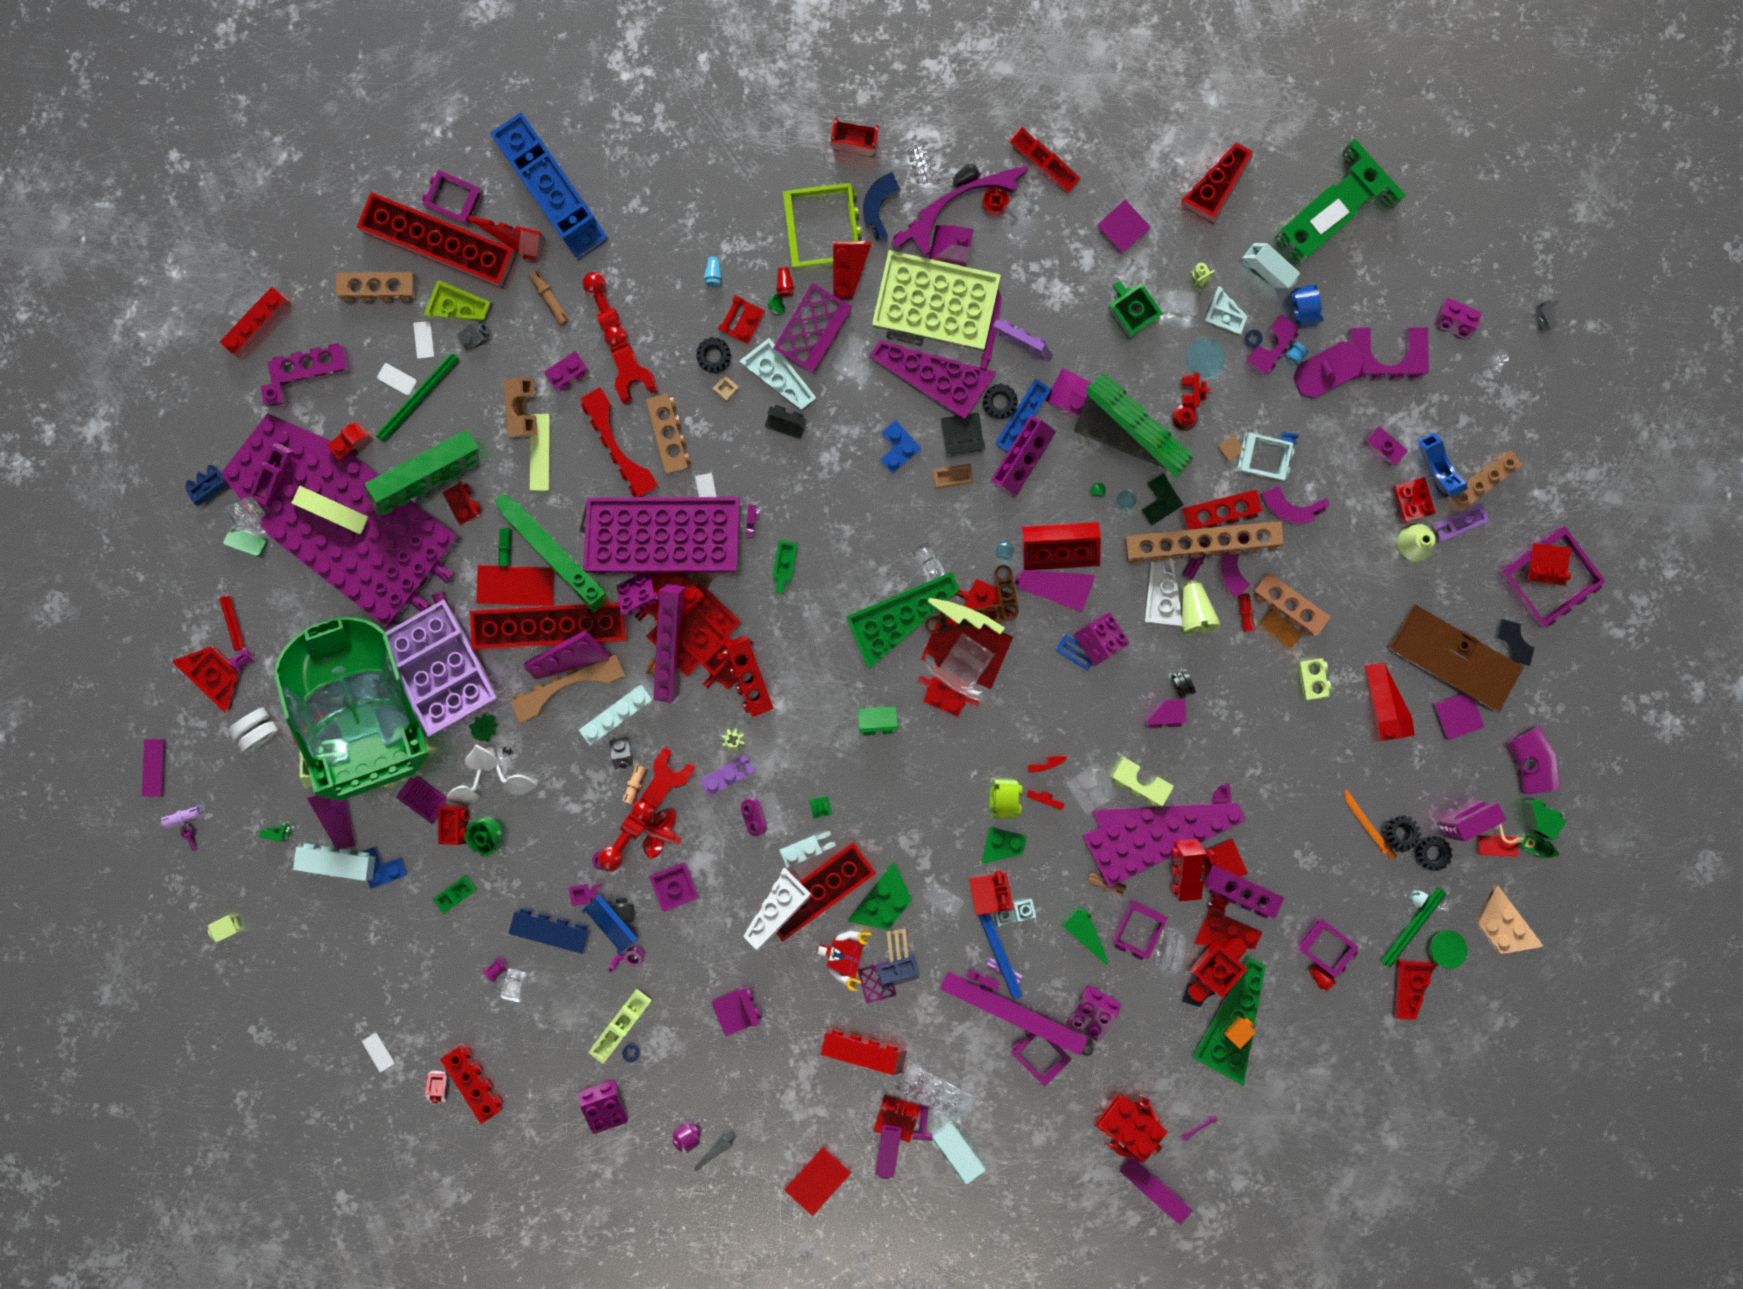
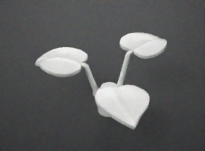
[447,745,537,805]

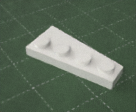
[1144,546,1182,626]
[743,868,812,951]

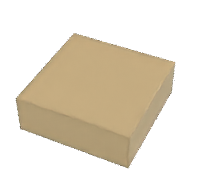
[712,375,739,402]

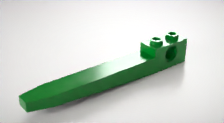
[494,494,608,613]

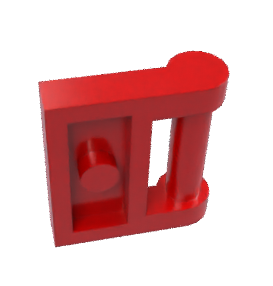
[717,295,765,345]

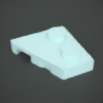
[1204,286,1248,335]

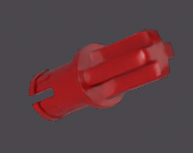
[1238,593,1255,632]

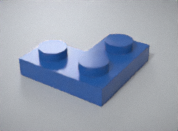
[880,420,921,474]
[363,846,407,889]

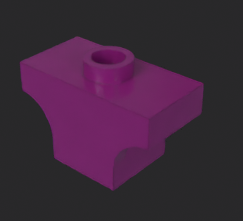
[1366,426,1408,466]

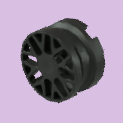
[1171,669,1196,699]

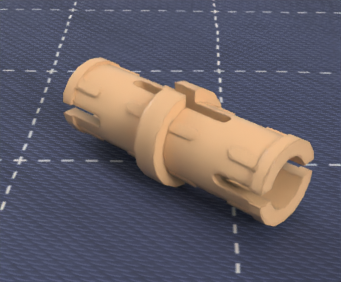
[622,765,647,805]

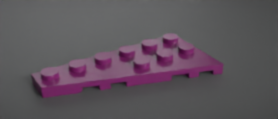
[869,340,996,420]

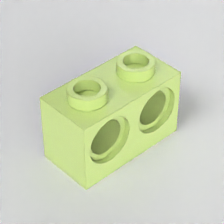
[1297,658,1331,700]

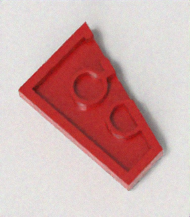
[1194,909,1262,950]
[1394,960,1437,1020]

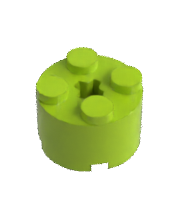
[989,779,1022,819]

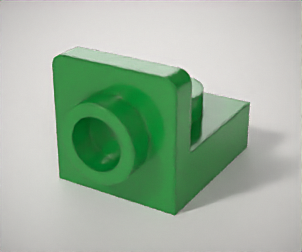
[259,822,291,842]

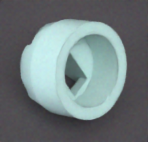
[1412,891,1428,908]

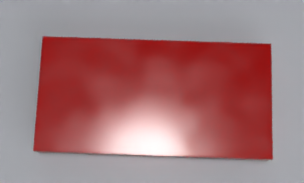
[476,565,555,606]

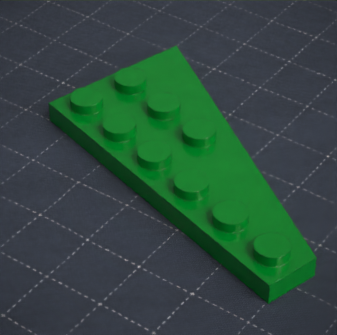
[846,572,960,670]
[1192,956,1266,1086]

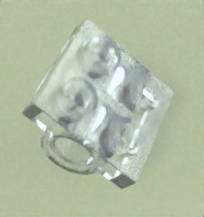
[1065,761,1119,815]

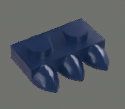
[185,465,228,507]

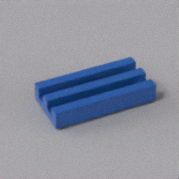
[1055,634,1093,671]

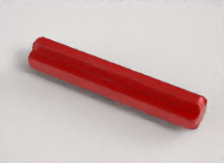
[219,595,245,651]

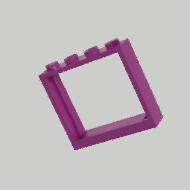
[1499,526,1606,628]

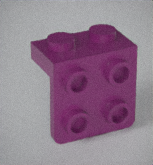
[1074,612,1129,667]
[1067,985,1122,1042]
[711,986,762,1036]
[578,1080,628,1134]

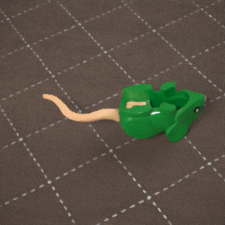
[1499,824,1560,858]

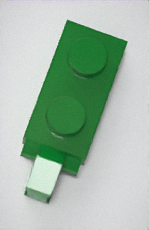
[772,540,798,594]

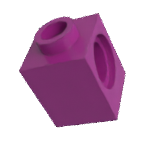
[260,383,288,407]

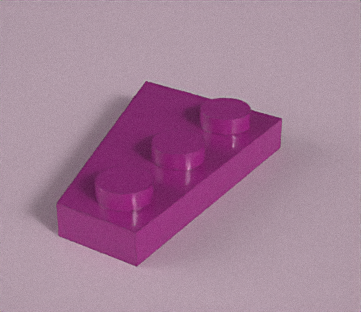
[307,796,357,850]

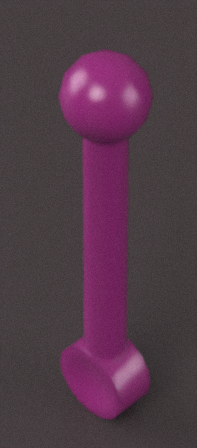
[1182,1115,1217,1141]

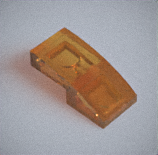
[1259,609,1303,649]

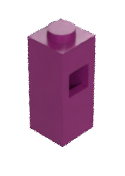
[875,1125,902,1179]

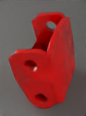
[830,118,879,156]

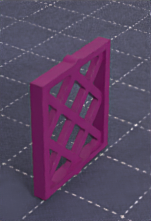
[858,962,897,1004]

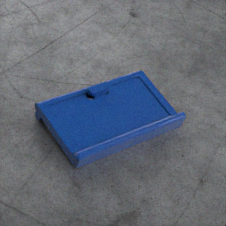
[582,894,638,954]

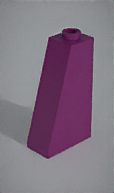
[1015,570,1095,613]

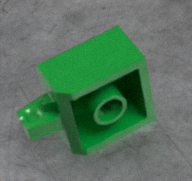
[1108,280,1163,339]

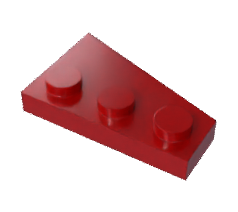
[833,241,872,299]

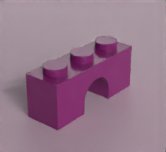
[1245,314,1300,376]

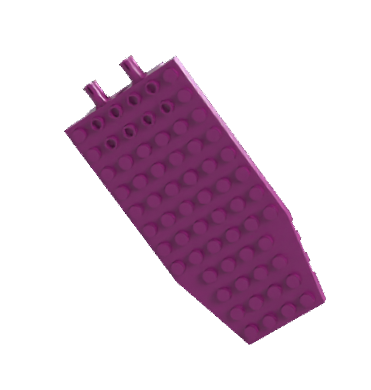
[221,413,458,628]

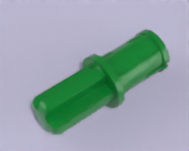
[497,528,512,566]

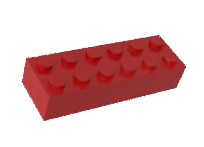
[776,841,876,942]

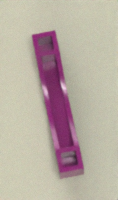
[653,584,686,703]

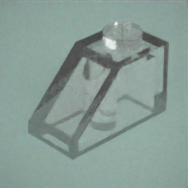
[911,542,946,582]

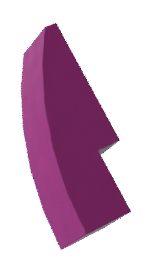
[249,443,294,506]

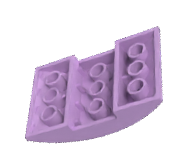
[385,600,497,737]

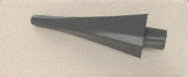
[694,1132,736,1171]

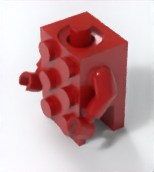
[1094,1095,1168,1163]

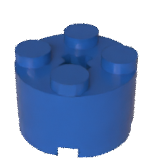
[1290,284,1324,326]

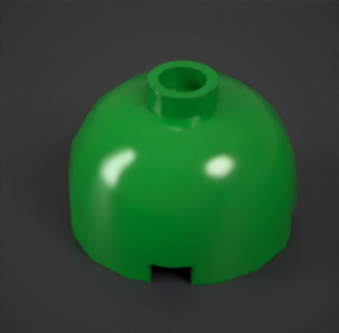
[464,817,504,857]

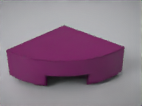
[1212,783,1232,804]

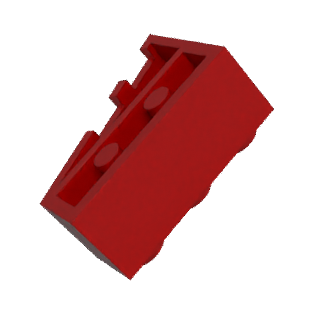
[1171,839,1207,902]

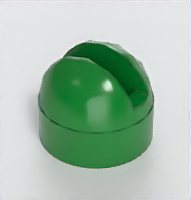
[1090,483,1106,497]

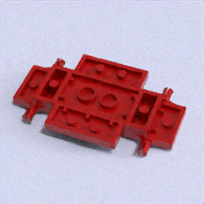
[917,579,1015,717]
[635,582,754,690]

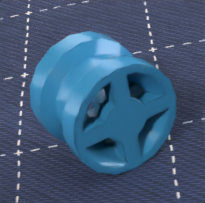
[1285,341,1309,365]

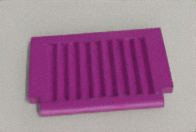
[395,775,448,825]

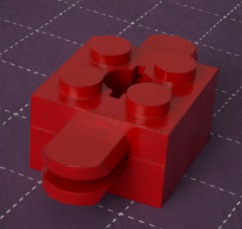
[1188,937,1247,1002]

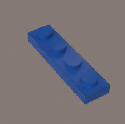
[995,379,1052,452]

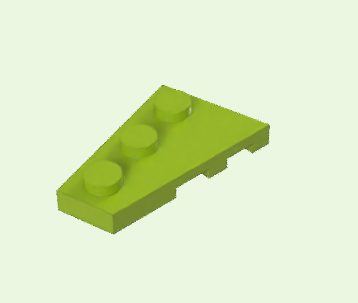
[424,280,492,320]

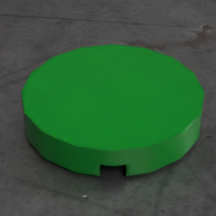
[1429,930,1468,969]

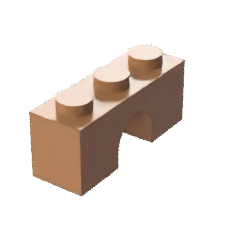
[504,377,537,438]

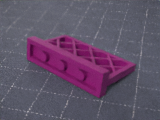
[773,282,852,373]

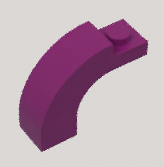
[1259,486,1330,524]
[1219,535,1258,599]

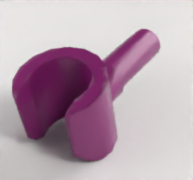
[180,824,197,851]

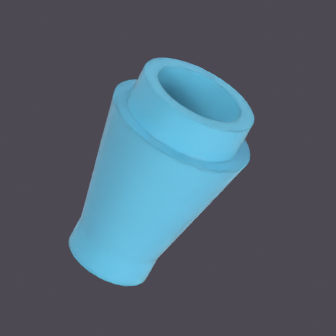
[703,257,722,286]

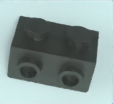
[765,405,807,439]

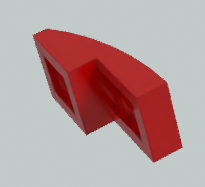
[1028,755,1067,773]

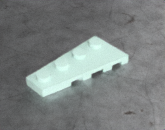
[739,338,816,410]

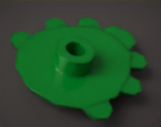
[469,714,498,742]

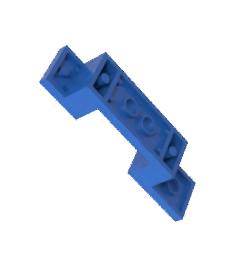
[490,112,608,259]

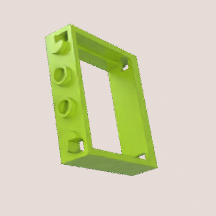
[783,183,861,270]

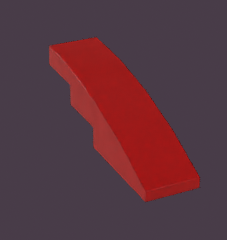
[1008,127,1081,193]

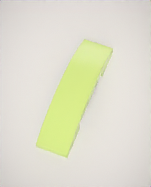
[292,486,369,535]

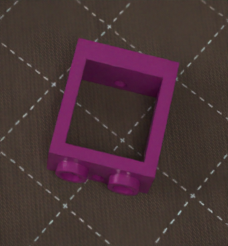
[422,170,483,226]
[1112,900,1168,960]
[1296,918,1359,978]
[1011,1031,1072,1087]

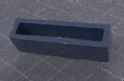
[508,908,591,954]

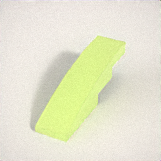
[928,598,1004,635]
[588,989,652,1064]

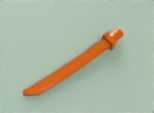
[1345,790,1397,860]

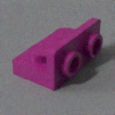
[544,351,589,392]

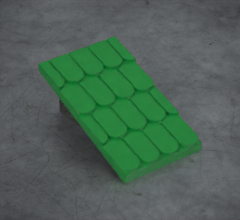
[1074,372,1193,479]

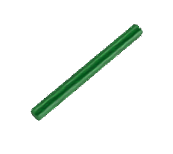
[376,353,459,442]

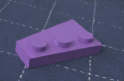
[993,319,1053,362]

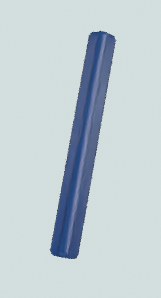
[978,914,1023,999]

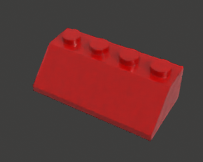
[1022,522,1101,570]

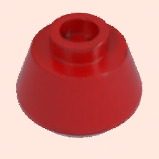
[1172,405,1198,431]

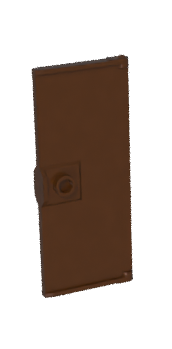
[1388,604,1524,713]

